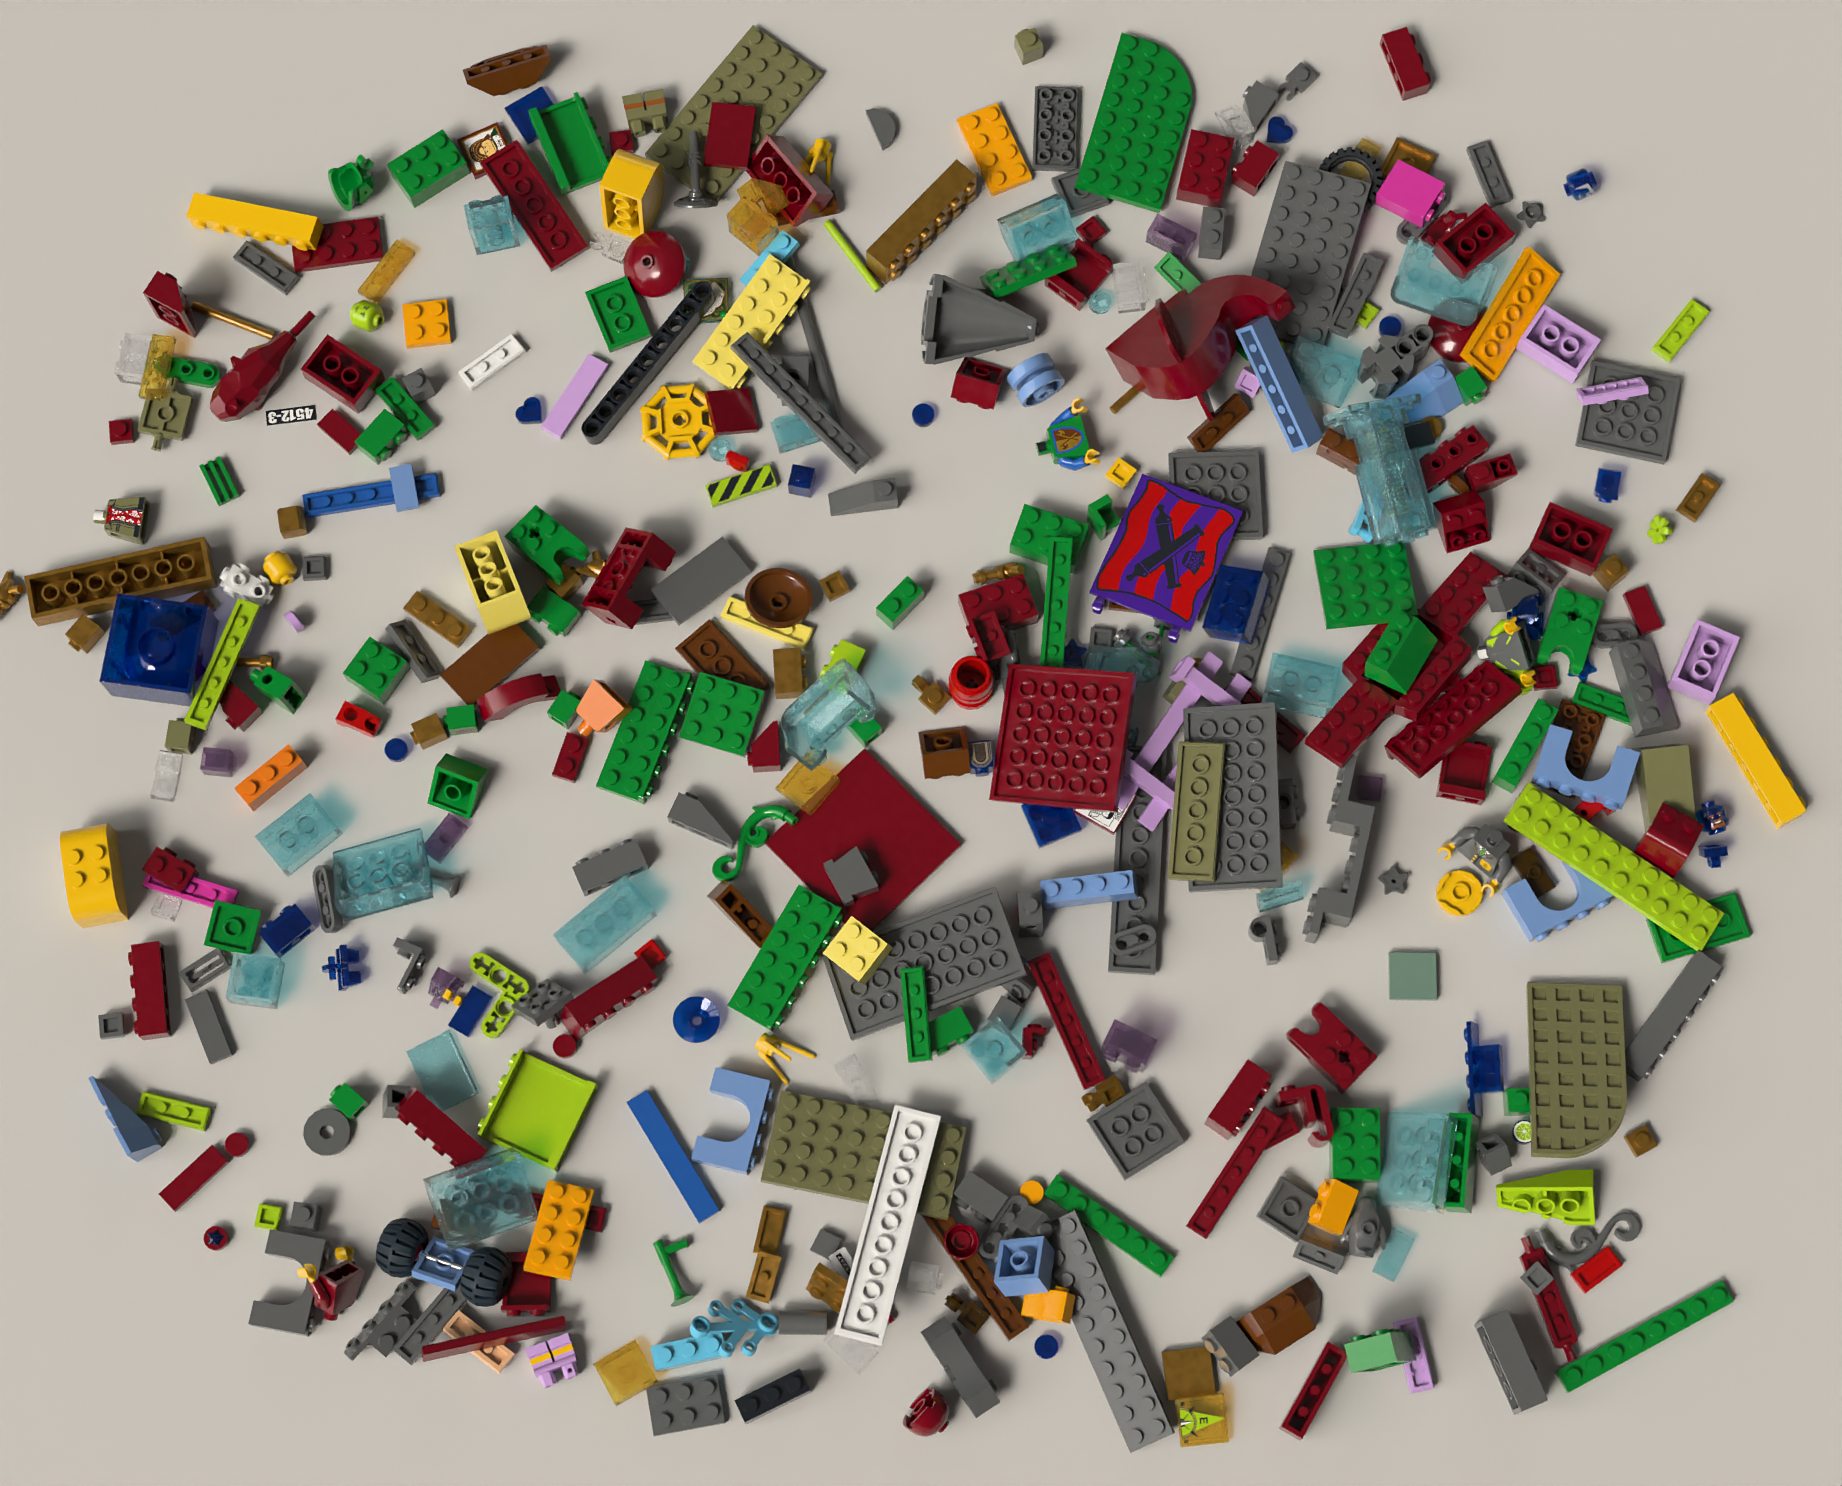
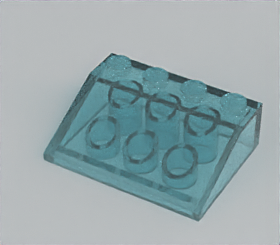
[333,828,433,922]
[1375,1111,1458,1214]
[423,1147,538,1252]

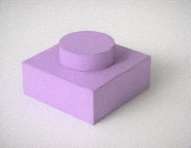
[1234,366,1261,398]

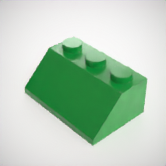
[1365,609,1438,695]

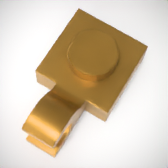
[911,675,951,715]
[1081,1074,1126,1112]

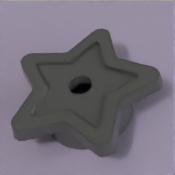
[1516,201,1545,228]
[1378,866,1408,895]

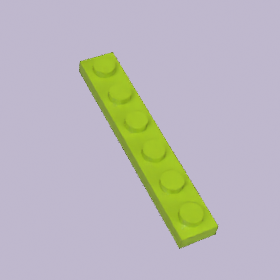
[184,598,261,731]

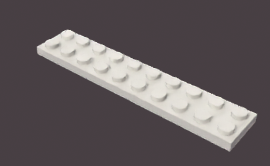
[835,1105,941,1346]

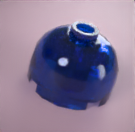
[1507,594,1544,640]

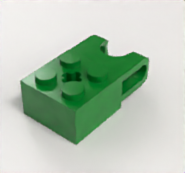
[504,505,591,585]
[1536,587,1603,676]

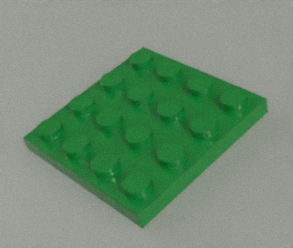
[1313,541,1418,630]

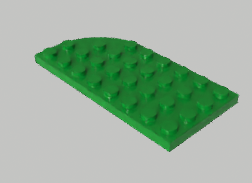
[1075,33,1192,213]

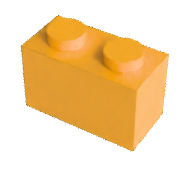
[1307,1179,1359,1235]

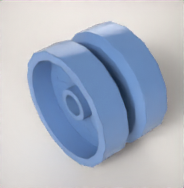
[1007,353,1065,407]

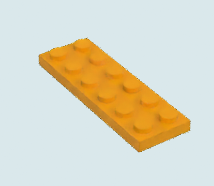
[1460,247,1560,382]

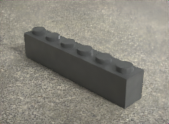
[1625,950,1722,1082]

